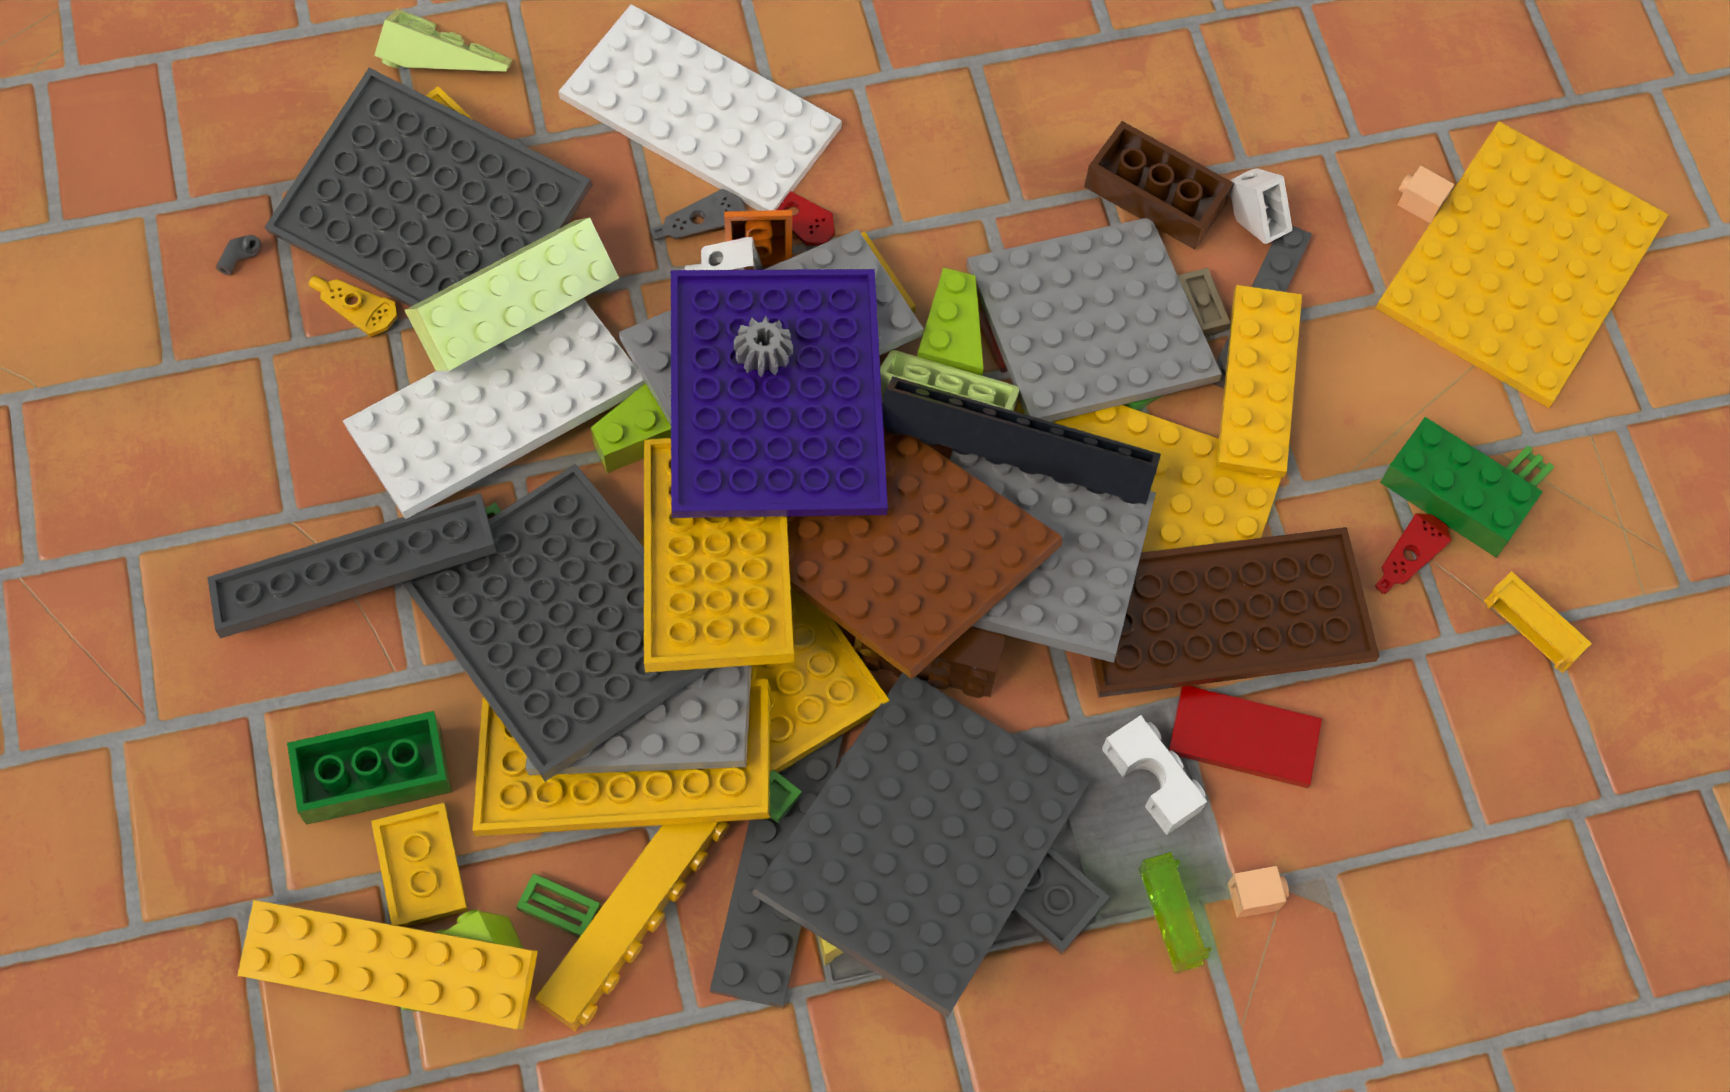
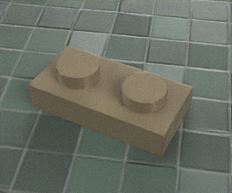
[1177,268,1231,336]

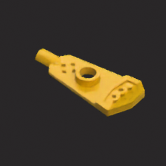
[309,275,398,337]

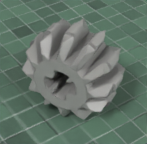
[734,316,793,377]

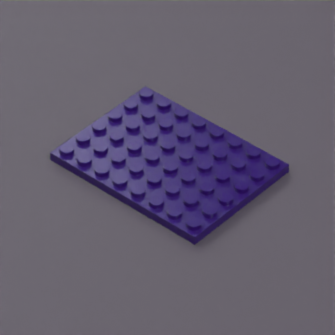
[671,269,888,518]

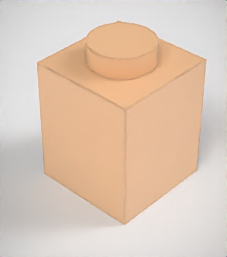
[1397,165,1455,223]
[1228,866,1289,918]

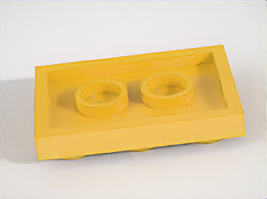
[371,803,468,927]

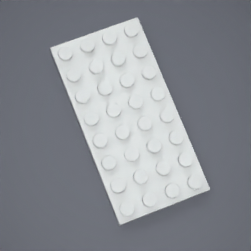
[559,4,842,211]
[343,298,645,519]

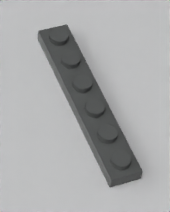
[1212,226,1312,389]

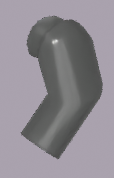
[216,235,261,275]

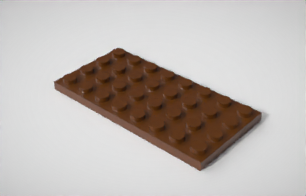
[1090,527,1380,698]

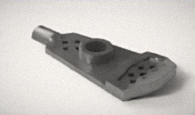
[650,189,746,241]

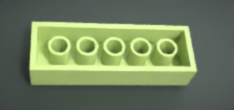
[405,218,619,371]

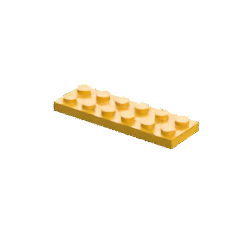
[1216,285,1302,478]

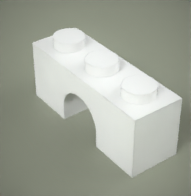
[1102,715,1207,835]

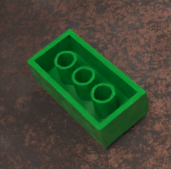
[1380,417,1543,558]
[287,711,452,825]

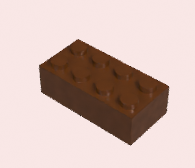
[1084,121,1234,250]
[854,626,1006,698]

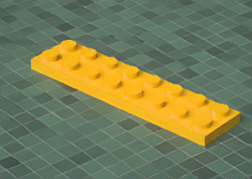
[237,900,538,1029]

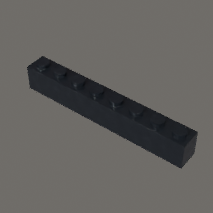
[882,376,1161,505]

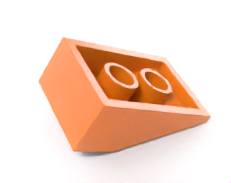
[724,210,792,269]

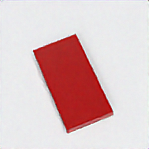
[1168,686,1322,788]

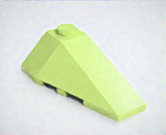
[374,9,513,72]

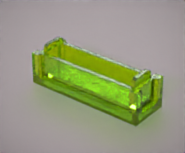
[1138,852,1212,974]

